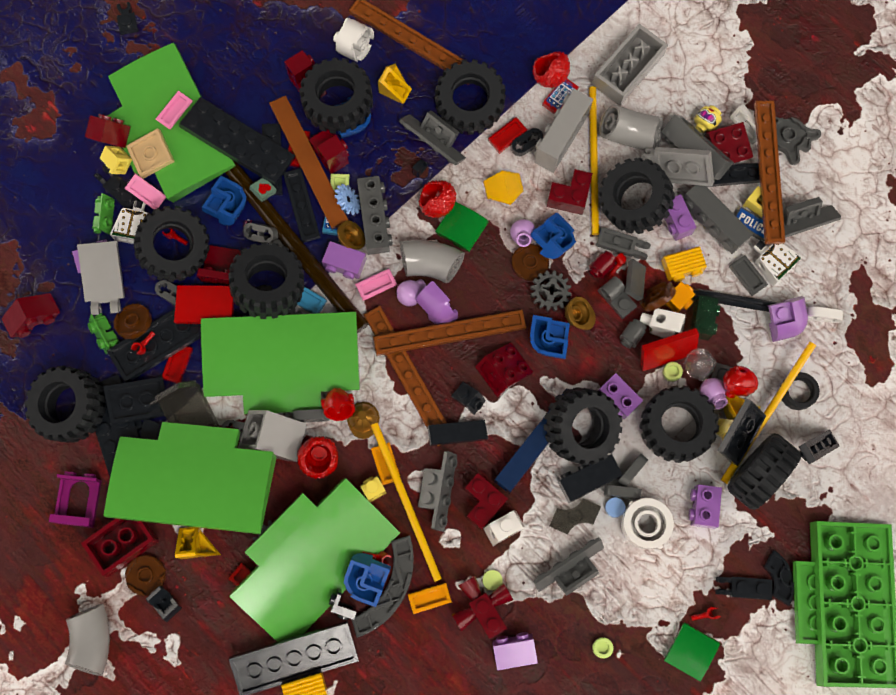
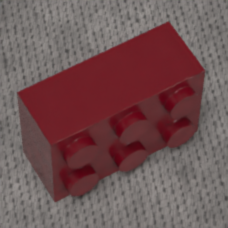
[81,518,159,577]

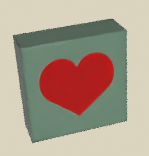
[250,178,277,202]

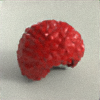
[533,52,570,88]
[419,180,457,218]
[297,436,338,479]

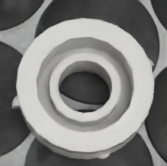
[621,498,674,550]

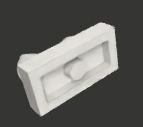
[730,104,757,145]

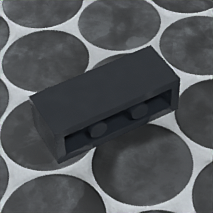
[558,454,623,503]

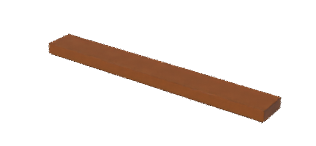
[349,0,469,85]
[269,95,349,230]
[754,101,785,244]
[364,306,447,447]
[373,310,526,356]

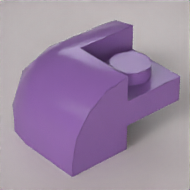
[416,281,458,325]
[768,296,808,342]

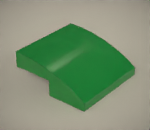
[435,202,489,252]
[664,622,720,682]

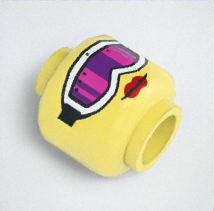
[694,105,722,133]

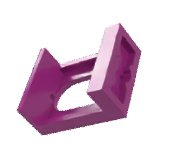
[49,472,102,528]

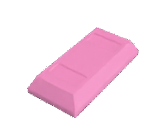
[156,91,193,130]
[125,173,166,210]
[355,269,397,301]

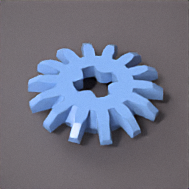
[334,184,361,215]

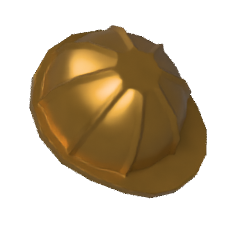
[337,221,365,250]
[565,297,596,330]
[347,402,380,439]

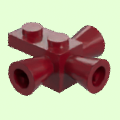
[451,576,513,639]

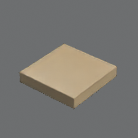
[126,128,175,179]

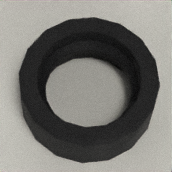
[780,372,820,411]

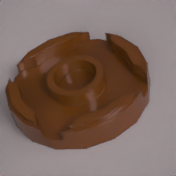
[511,244,549,281]
[639,282,676,311]
[113,304,152,339]
[125,555,166,596]

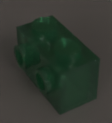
[691,295,721,341]

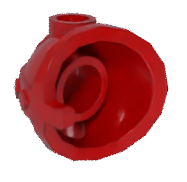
[723,366,758,398]
[321,388,355,421]

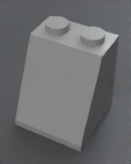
[238,410,307,462]

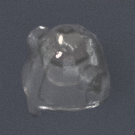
[683,348,717,381]

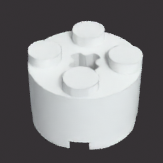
[333,18,374,62]

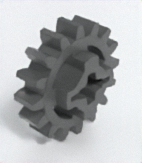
[530,270,572,312]

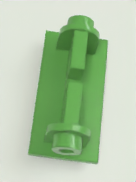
[92,193,115,235]
[88,313,119,355]

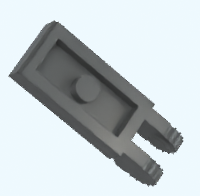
[596,227,651,260]

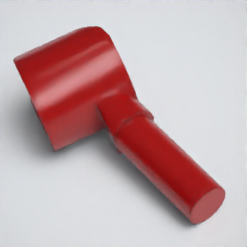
[162,228,188,246]
[607,253,627,278]
[131,331,155,355]
[363,551,391,565]
[691,607,721,621]

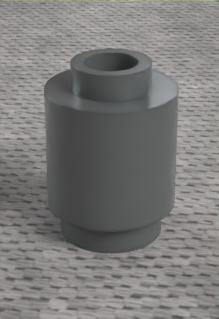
[620,319,647,348]

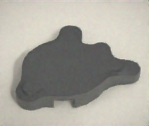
[776,117,821,165]

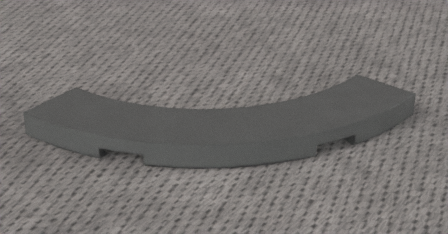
[351,535,414,638]

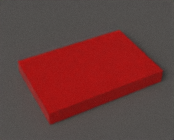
[174,285,234,324]
[640,328,699,371]

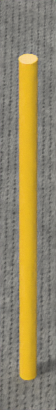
[589,86,599,235]
[721,342,816,484]
[371,423,442,582]

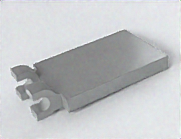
[641,147,714,186]
[77,241,125,315]

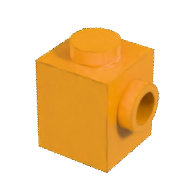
[665,281,695,313]

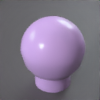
[510,219,536,247]
[396,279,427,306]
[700,378,728,409]

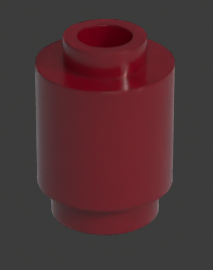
[589,251,617,278]

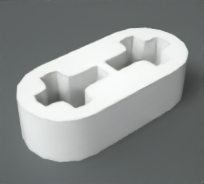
[807,307,843,323]

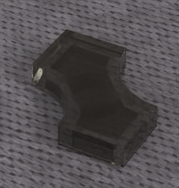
[549,498,601,535]

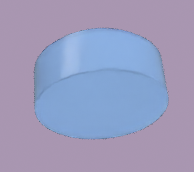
[605,497,626,518]

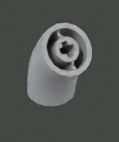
[599,105,663,150]
[400,240,465,283]
[65,604,110,676]

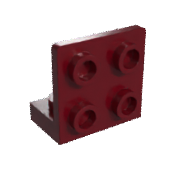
[704,122,753,164]
[197,245,241,286]
[475,343,533,398]

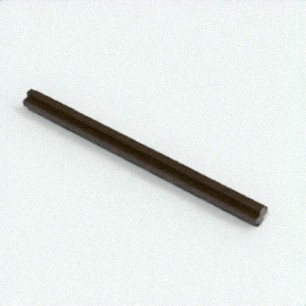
[225,161,369,333]

